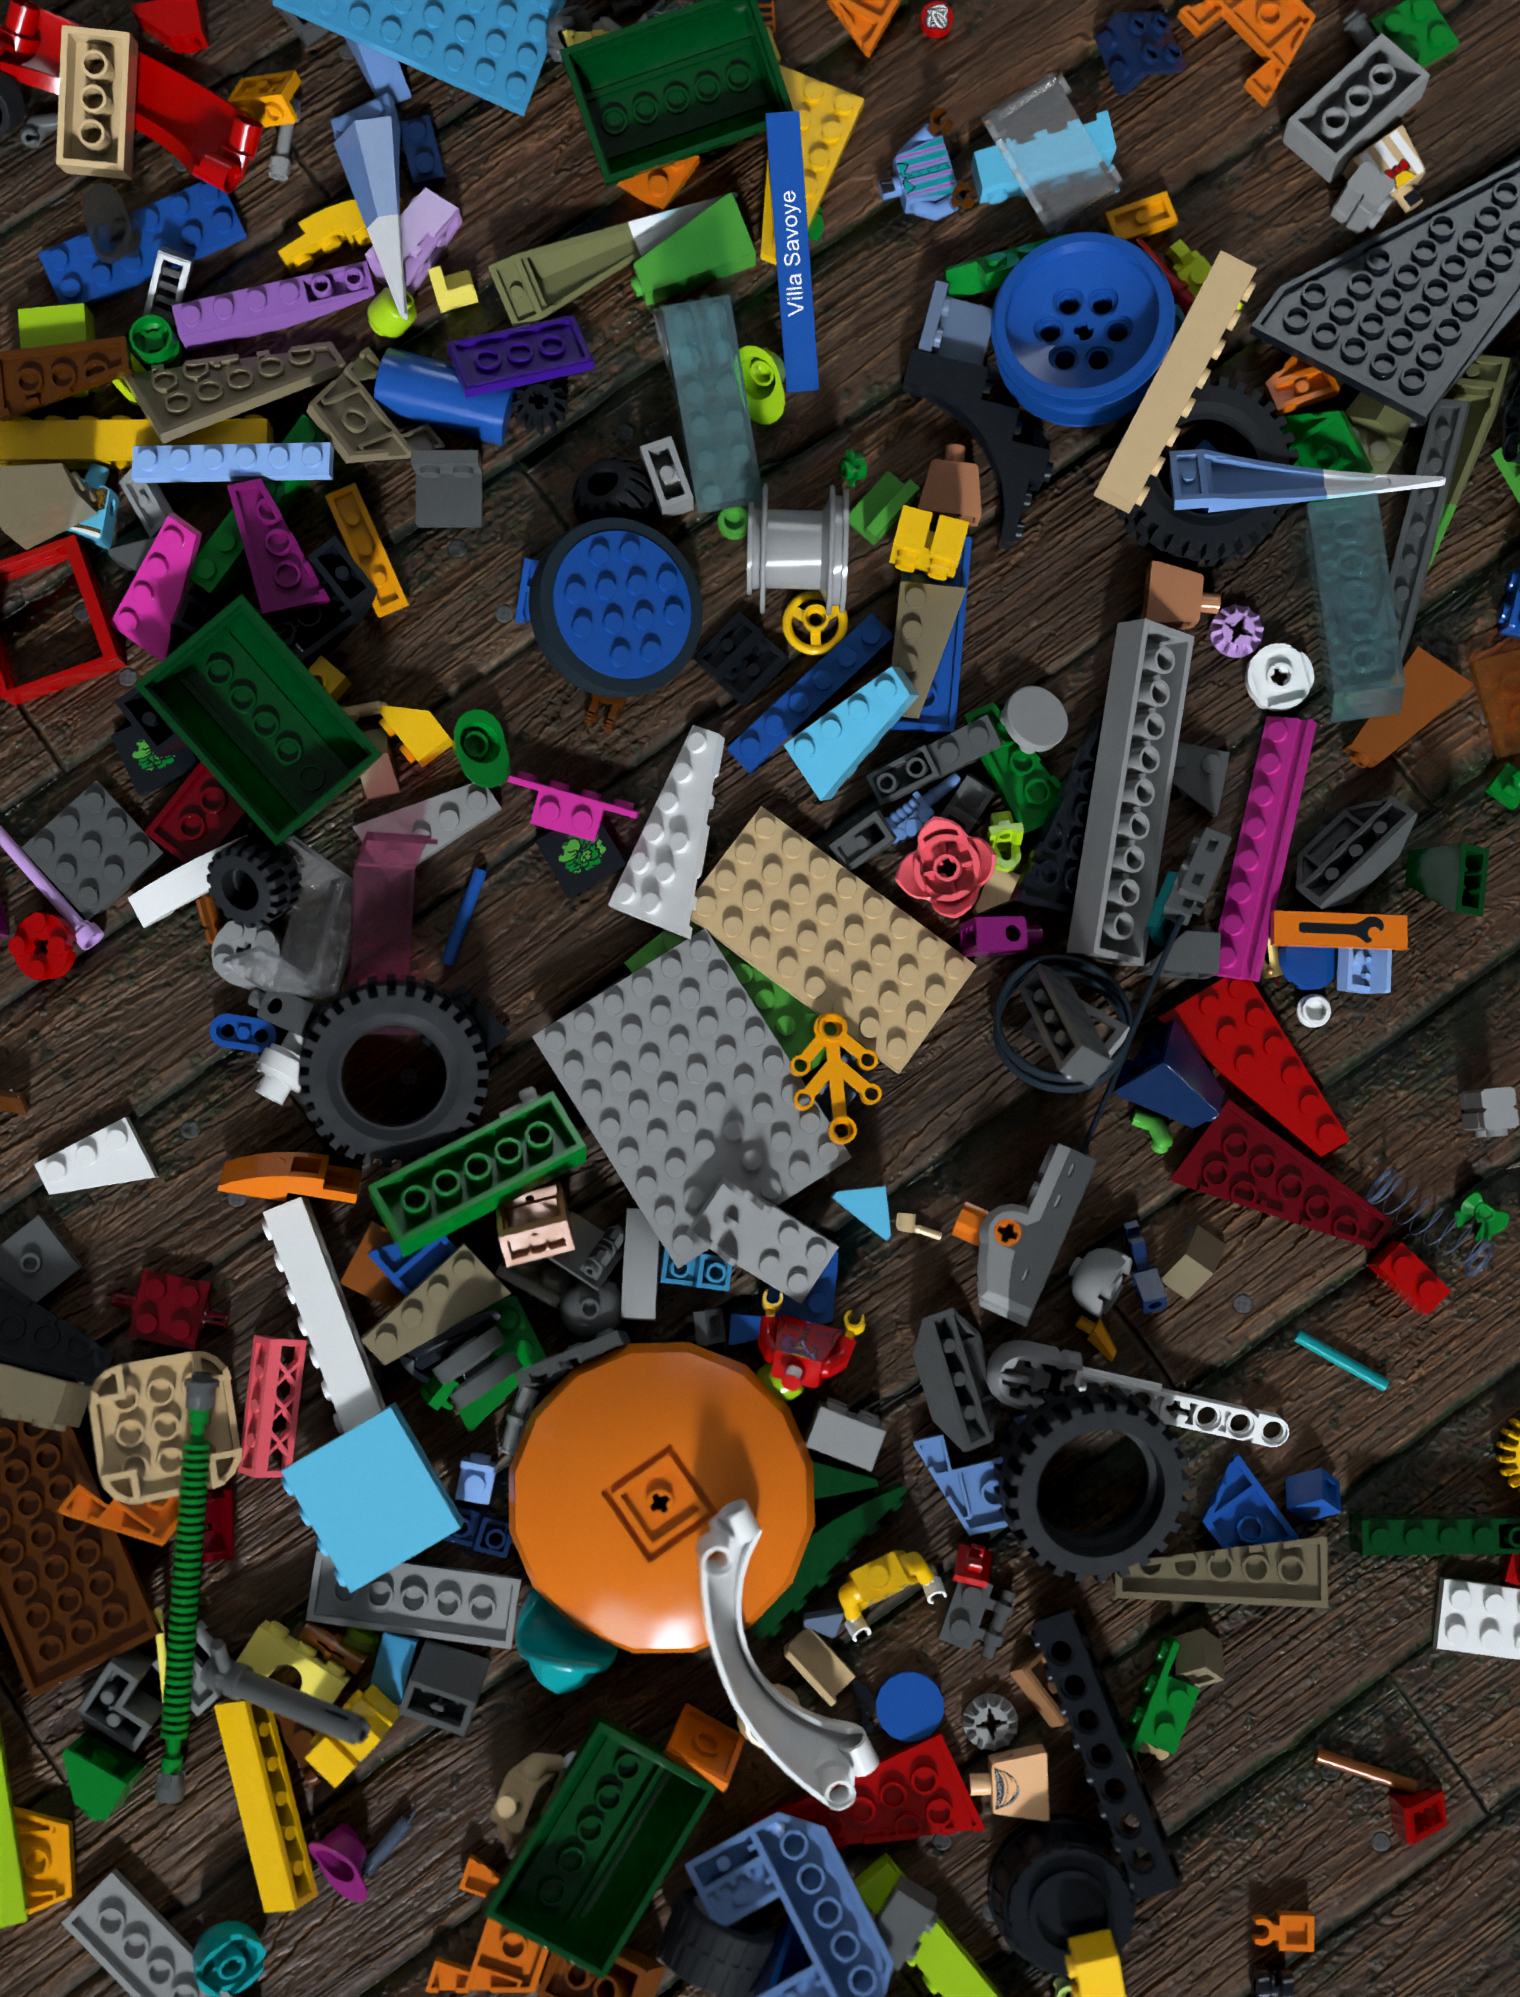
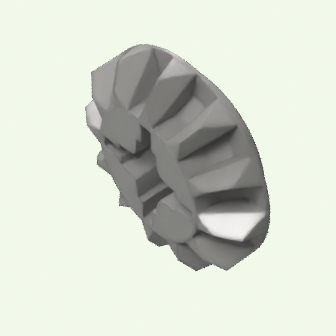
[963,1693,1018,1751]

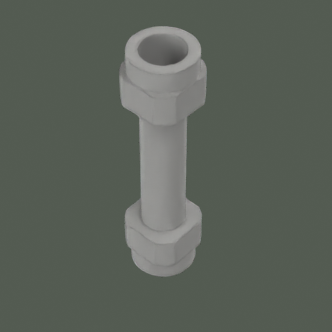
[268,98,301,181]

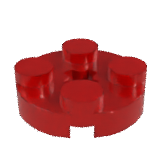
[8,912,77,980]

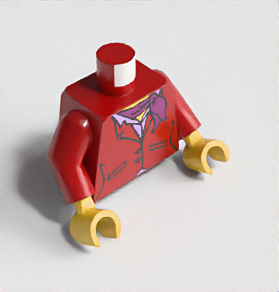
[758,1289,865,1391]

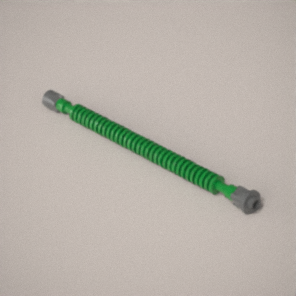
[155,1371,219,1803]

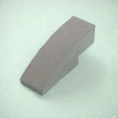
[621,1208,660,1321]

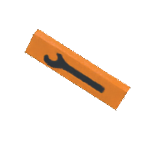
[1271,910,1408,951]

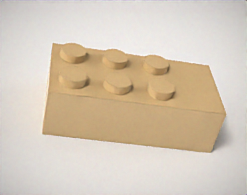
[56,25,138,180]

